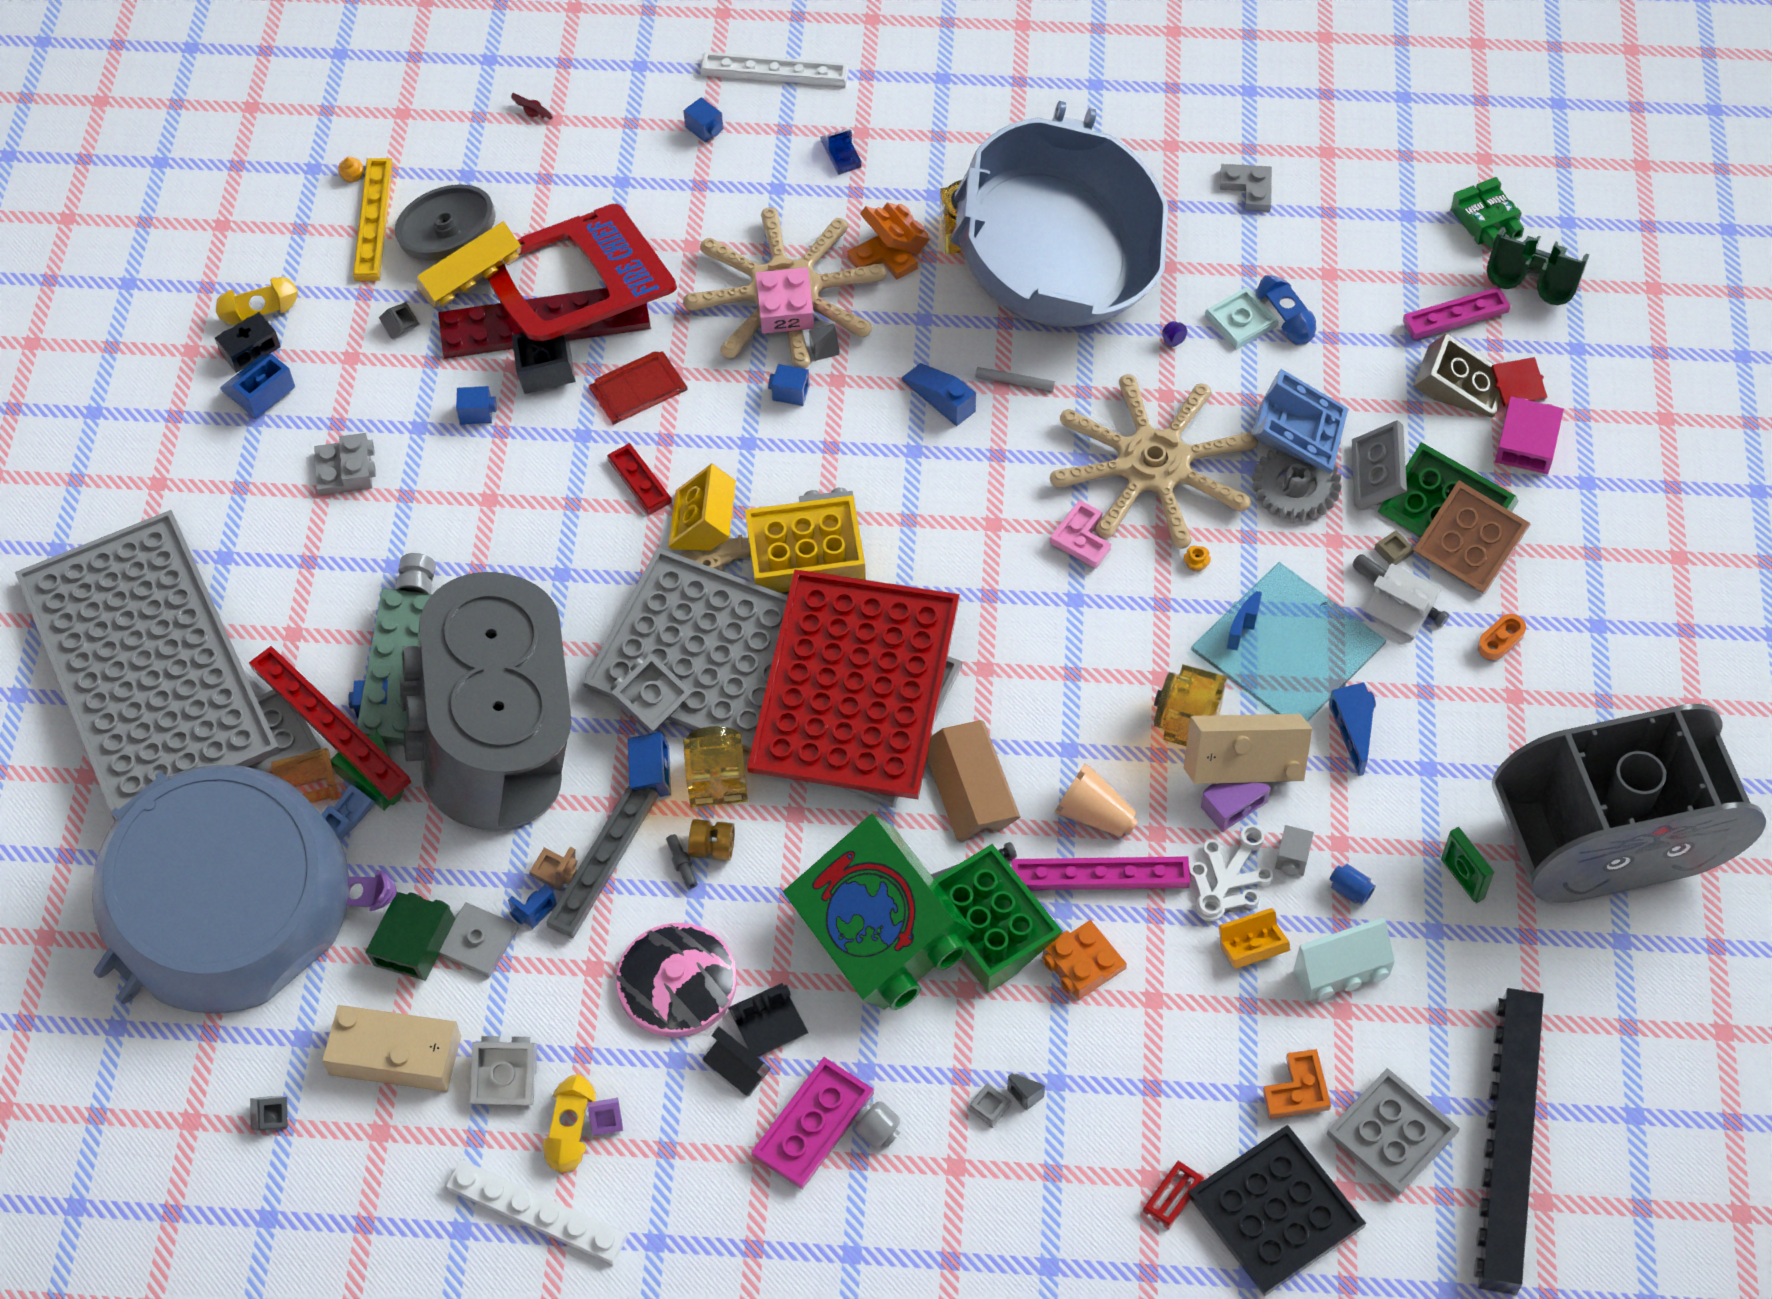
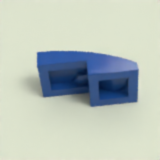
[1227,591,1262,651]

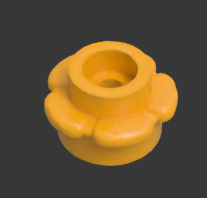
[1184,545,1211,571]

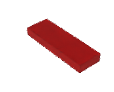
[607,443,672,515]

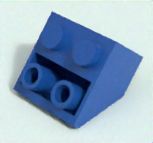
[220,354,295,419]

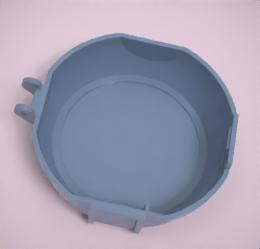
[951,101,1168,327]
[92,765,349,1013]

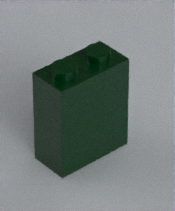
[365,892,456,981]

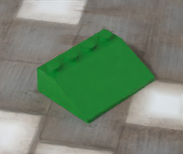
[1378,442,1519,537]
[935,843,1063,993]

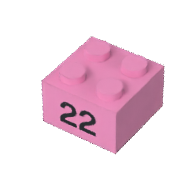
[756,267,814,334]

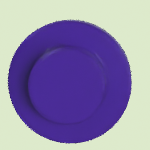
[1162,321,1187,347]

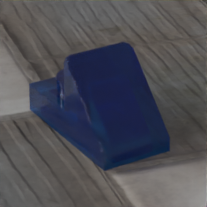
[820,129,862,175]

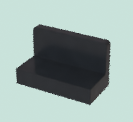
[703,1026,771,1096]

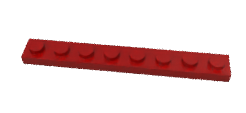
[249,646,412,800]

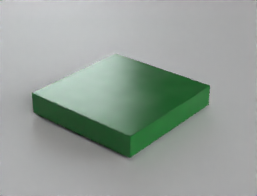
[1441,826,1494,903]

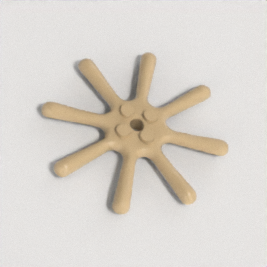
[683,207,887,369]
[1049,374,1258,549]

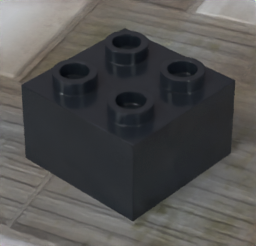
[512,333,576,394]

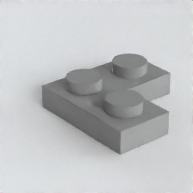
[1220,164,1272,212]

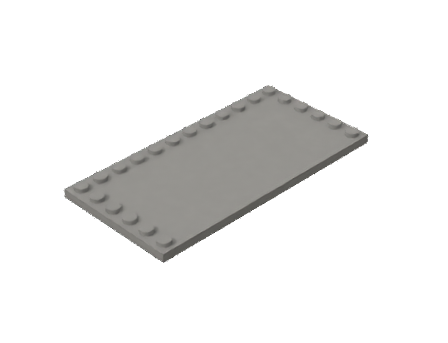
[15,510,281,821]
[583,547,962,808]

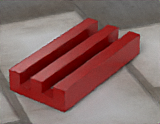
[1143,1160,1204,1230]

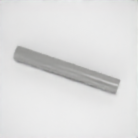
[975,367,1055,391]

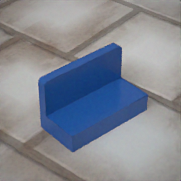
[628,732,671,797]

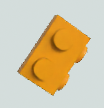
[1218,908,1290,969]

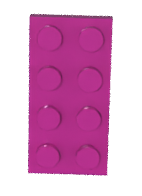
[751,1057,874,1190]

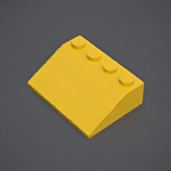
[745,495,866,593]

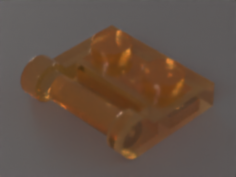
[271,748,340,803]

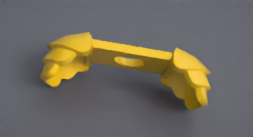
[216,277,298,325]
[542,1074,596,1173]

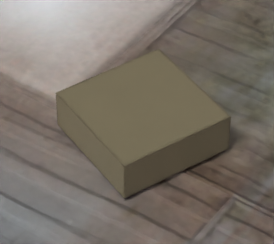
[1374,530,1414,565]

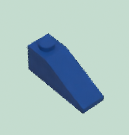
[902,363,976,427]
[1328,682,1376,776]

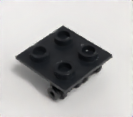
[728,983,808,1057]

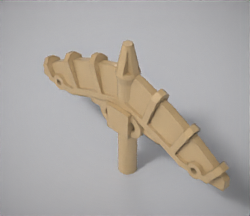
[680,535,751,571]

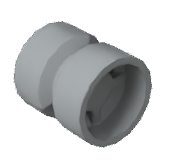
[395,553,436,594]

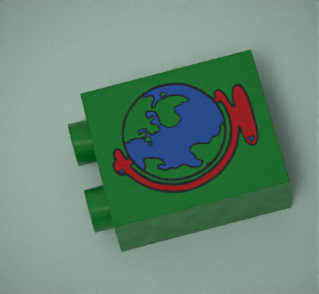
[782,813,975,1010]

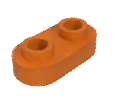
[1478,614,1526,660]

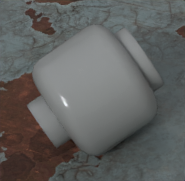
[854,1101,900,1148]

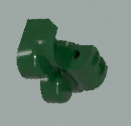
[1486,227,1590,305]

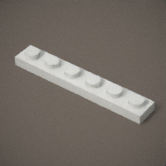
[446,1159,628,1265]

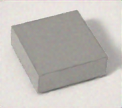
[968,1084,1011,1128]

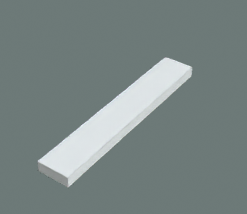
[700,52,849,87]

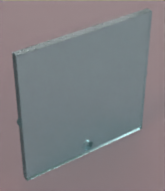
[1191,562,1386,722]

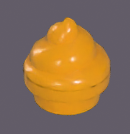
[338,157,364,182]

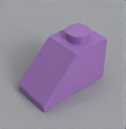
[1201,782,1271,832]

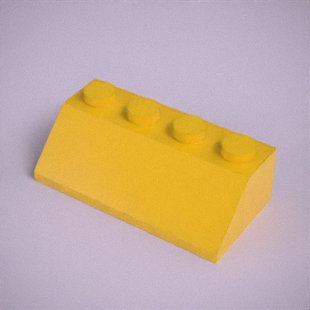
[417,221,521,308]

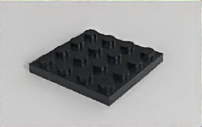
[1188,1124,1366,1296]

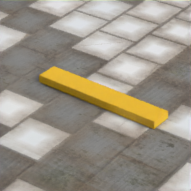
[353,158,393,281]

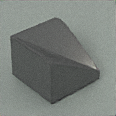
[378,302,419,339]
[809,324,840,361]
[1007,1073,1045,1110]
[250,1096,288,1131]

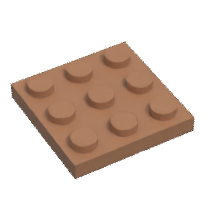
[1413,481,1531,594]

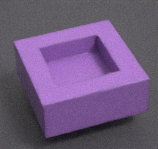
[588,1097,623,1136]

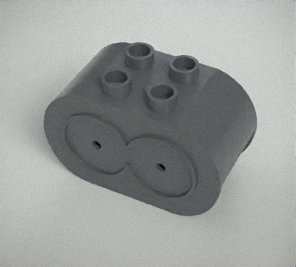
[400,572,571,830]

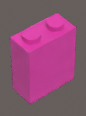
[1495,397,1564,474]

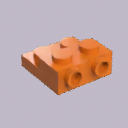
[860,202,930,254]
[1042,920,1127,1001]

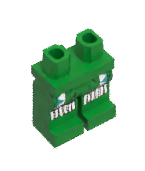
[1451,177,1524,249]

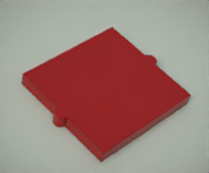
[1491,357,1548,407]

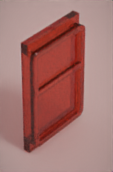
[588,351,688,425]

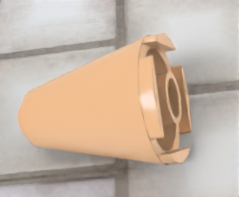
[1054,763,1138,837]

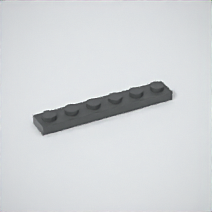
[546,786,658,938]

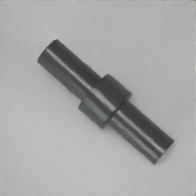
[666,834,698,889]

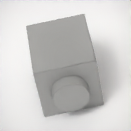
[1275,825,1314,876]

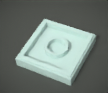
[1205,287,1279,350]

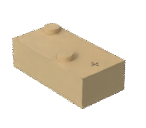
[1183,714,1312,784]
[322,1005,461,1092]

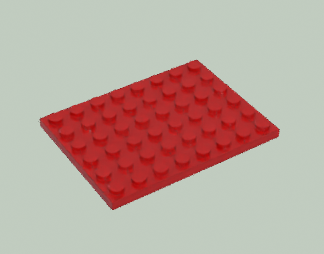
[747,569,960,800]

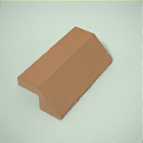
[927,720,1021,842]

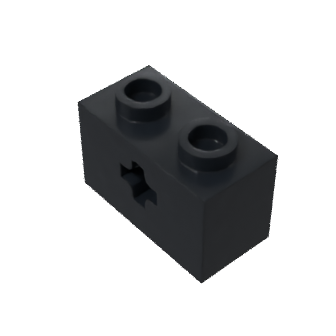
[215,312,281,373]

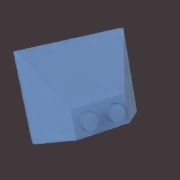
[1251,369,1349,474]

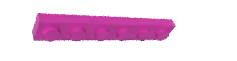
[1011,856,1190,890]

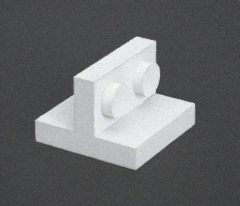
[1364,563,1441,639]

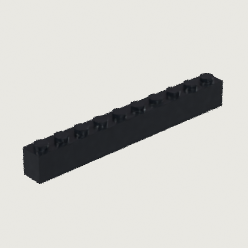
[1474,988,1544,1295]

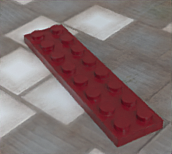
[438,288,651,359]

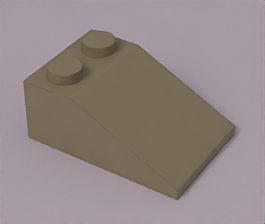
[1413,333,1501,418]

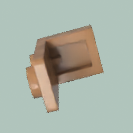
[530,846,578,891]

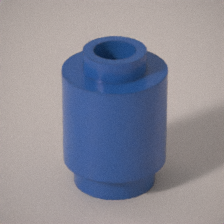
[1329,864,1376,905]

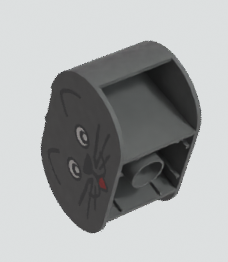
[1492,704,1766,903]

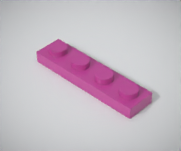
[1403,287,1510,340]

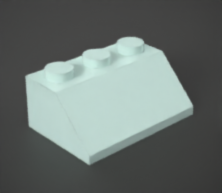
[1293,917,1395,1002]

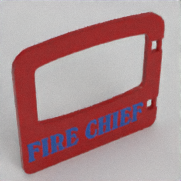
[488,204,677,341]

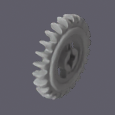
[1252,450,1342,521]

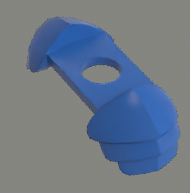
[1256,275,1316,345]

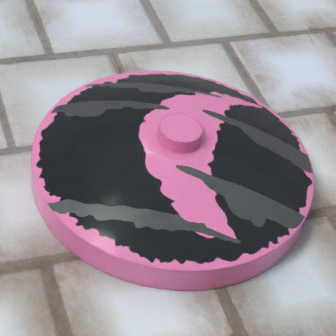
[616,923,737,1037]

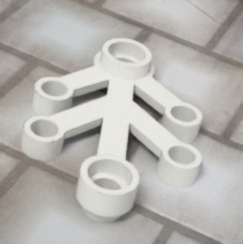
[1189,825,1273,921]

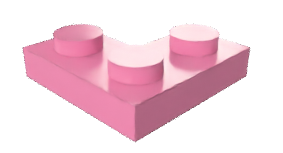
[1050,500,1111,569]

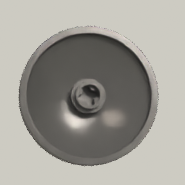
[395,184,496,260]

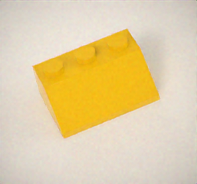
[668,463,736,551]

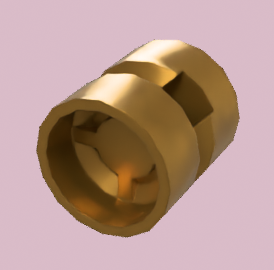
[688,819,735,861]

